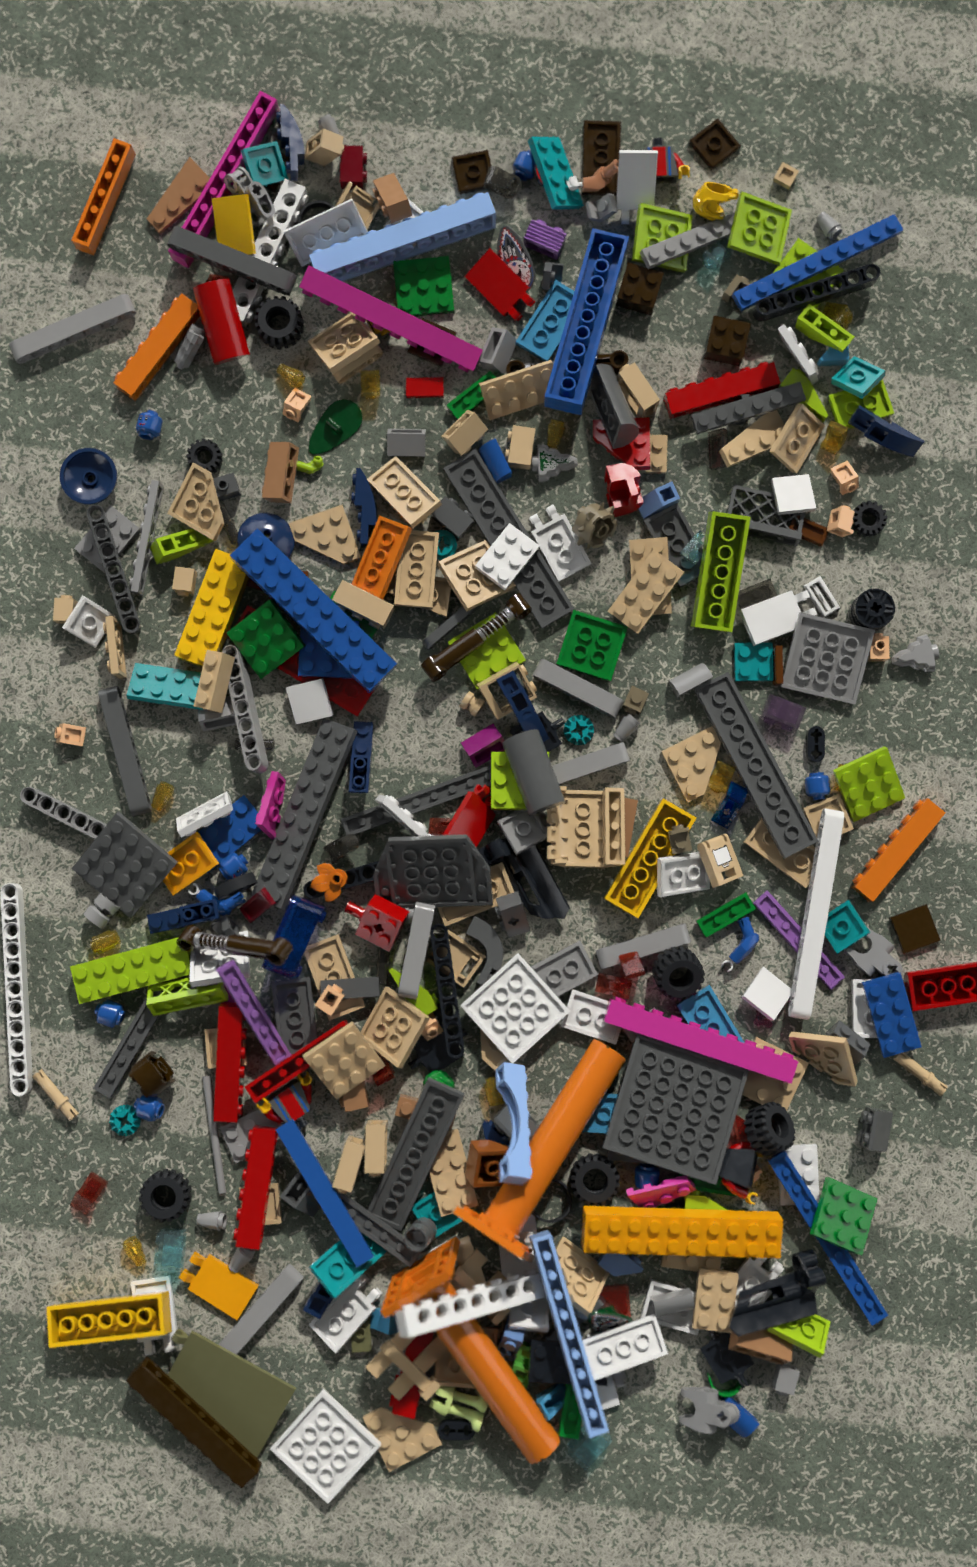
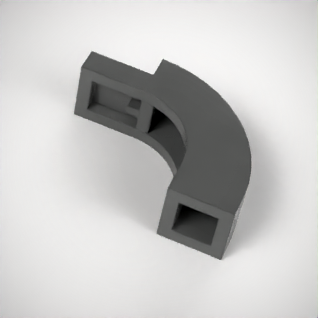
[466,916,503,985]

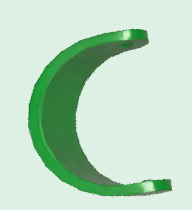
[707,1373,743,1397]

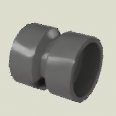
[404,1217,437,1252]

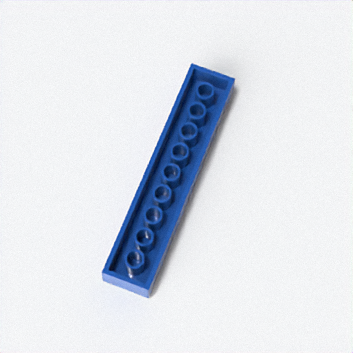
[544,228,629,415]
[230,528,397,694]

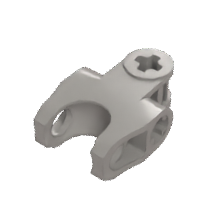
[224,167,275,229]
[844,928,902,977]
[679,1386,740,1434]

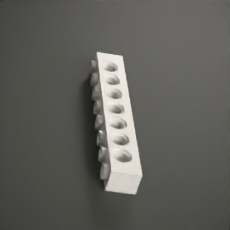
[233,179,309,328]
[395,1269,546,1338]

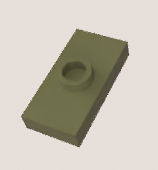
[351,1316,372,1353]

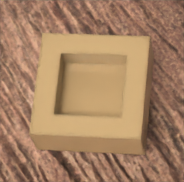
[773,162,799,190]

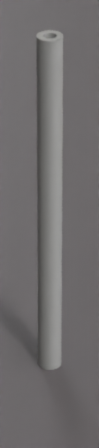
[202,1076,226,1194]

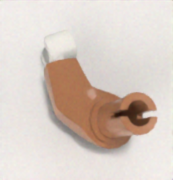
[566,159,619,192]

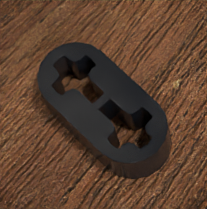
[806,726,825,763]
[438,1419,475,1440]

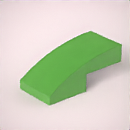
[512,1341,530,1389]

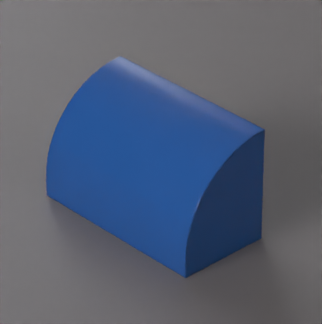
[478,438,512,484]
[720,1397,760,1438]

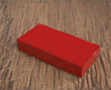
[406,377,444,398]

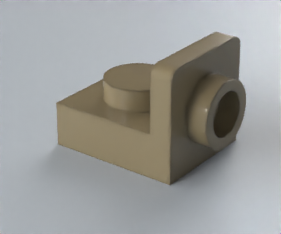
[721,274,751,303]
[622,686,649,716]
[668,824,692,855]

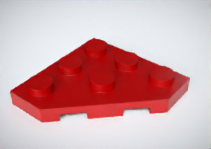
[593,417,650,471]

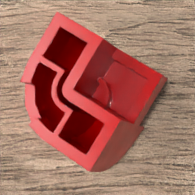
[604,463,644,517]

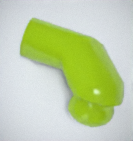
[296,456,324,474]

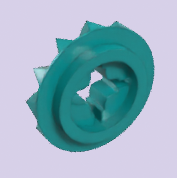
[435,530,457,560]
[564,715,594,745]
[109,1105,141,1136]

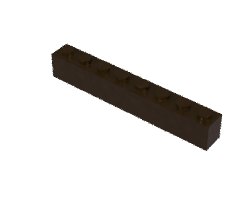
[126,1356,262,1489]

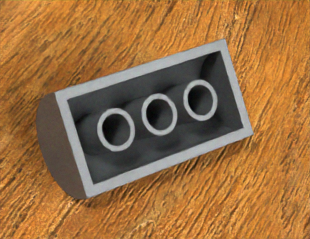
[589,364,639,449]
[502,729,566,816]

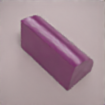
[461,724,505,768]

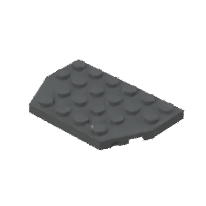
[373,834,493,908]

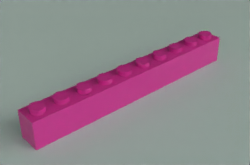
[168,91,279,269]
[299,265,483,373]
[603,997,798,1084]

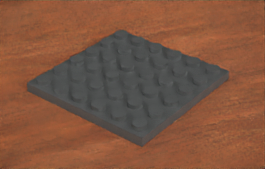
[602,1034,749,1185]

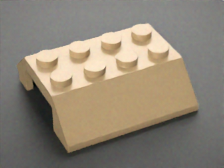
[547,786,625,868]

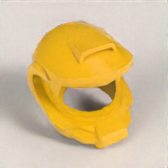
[692,182,739,221]

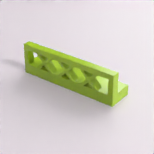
[146,978,228,1016]

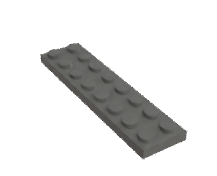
[367,1077,465,1231]

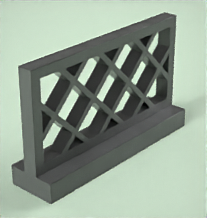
[727,484,805,547]

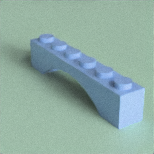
[495,1062,532,1185]

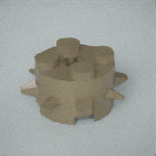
[572,503,617,549]

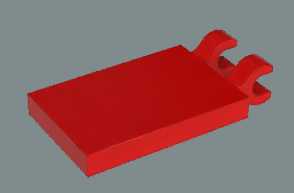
[464,248,536,321]
[443,784,496,848]

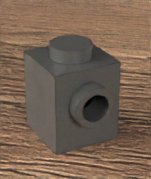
[213,473,241,501]

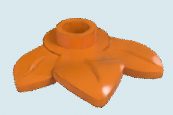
[311,863,348,902]

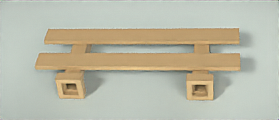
[365,1248,510,1401]

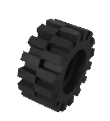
[187,439,223,473]
[853,501,887,537]

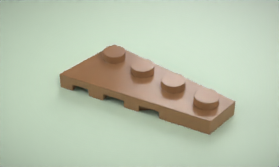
[147,157,210,235]

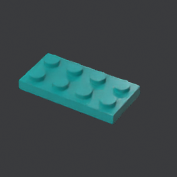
[528,136,584,210]
[126,663,203,710]
[308,1232,387,1299]

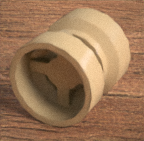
[459,691,485,717]

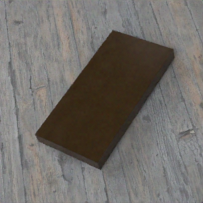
[582,120,621,196]

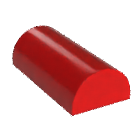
[193,279,250,365]
[904,962,977,1011]

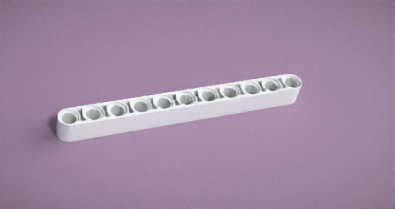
[788,808,844,1020]
[0,883,33,1096]

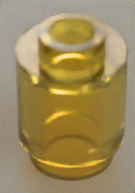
[90,929,121,955]
[482,1076,505,1107]

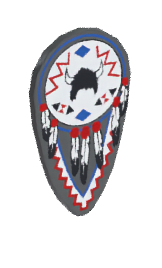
[497,226,536,288]

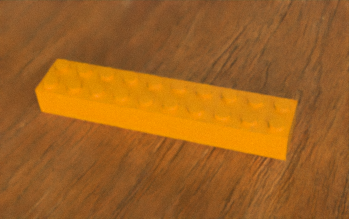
[581,1206,783,1258]

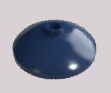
[60,448,118,505]
[237,513,295,558]

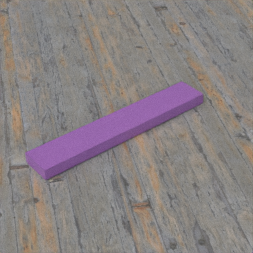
[753,890,845,990]
[216,959,291,1066]

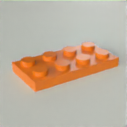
[351,515,413,600]

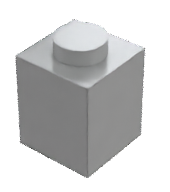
[771,1364,800,1396]

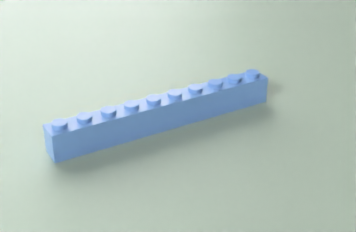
[529,1230,609,1438]

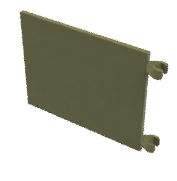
[141,1329,296,1458]

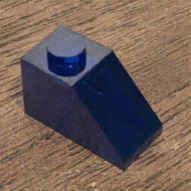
[711,781,748,829]

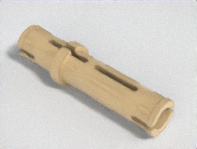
[893,1052,948,1096]
[32,1069,79,1122]

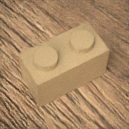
[305,128,344,166]
[441,410,488,456]
[505,425,536,470]

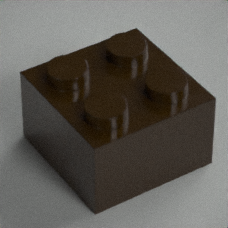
[615,262,664,316]
[703,316,751,367]

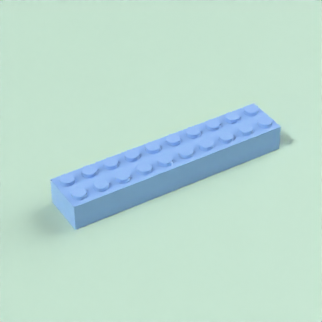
[309,192,496,282]

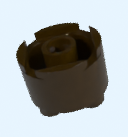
[129,1051,176,1098]

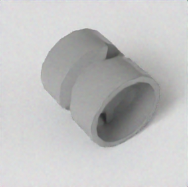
[83,892,121,929]

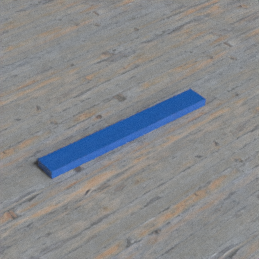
[276,1119,374,1267]

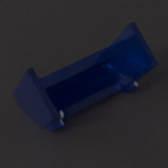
[262,895,327,979]

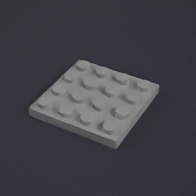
[780,612,875,704]

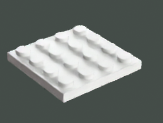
[460,953,570,1064]
[270,1388,381,1503]

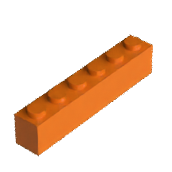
[71,138,136,256]
[114,293,200,401]
[851,798,945,902]

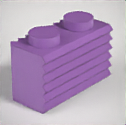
[523,220,566,260]

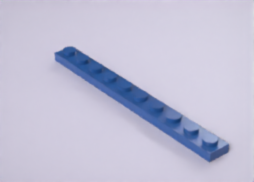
[732,214,904,312]
[767,1151,889,1326]

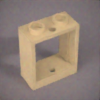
[617,362,660,418]
[476,662,537,720]
[364,1120,388,1177]
[332,1135,365,1194]

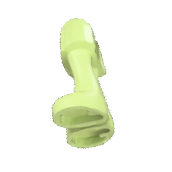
[429,1386,488,1433]

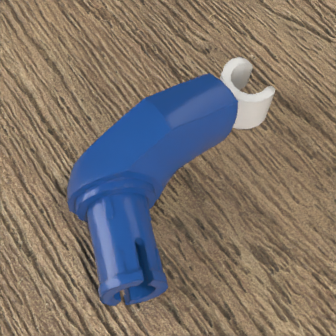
[188,883,246,916]
[722,917,759,972]

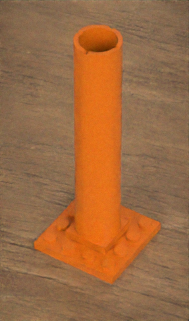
[453,1039,626,1263]
[380,1236,560,1464]

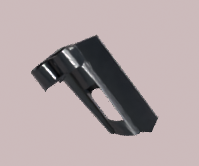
[478,838,570,919]
[728,1249,826,1337]

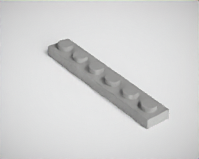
[640,212,735,269]
[129,480,164,596]

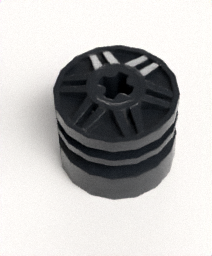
[848,588,895,632]

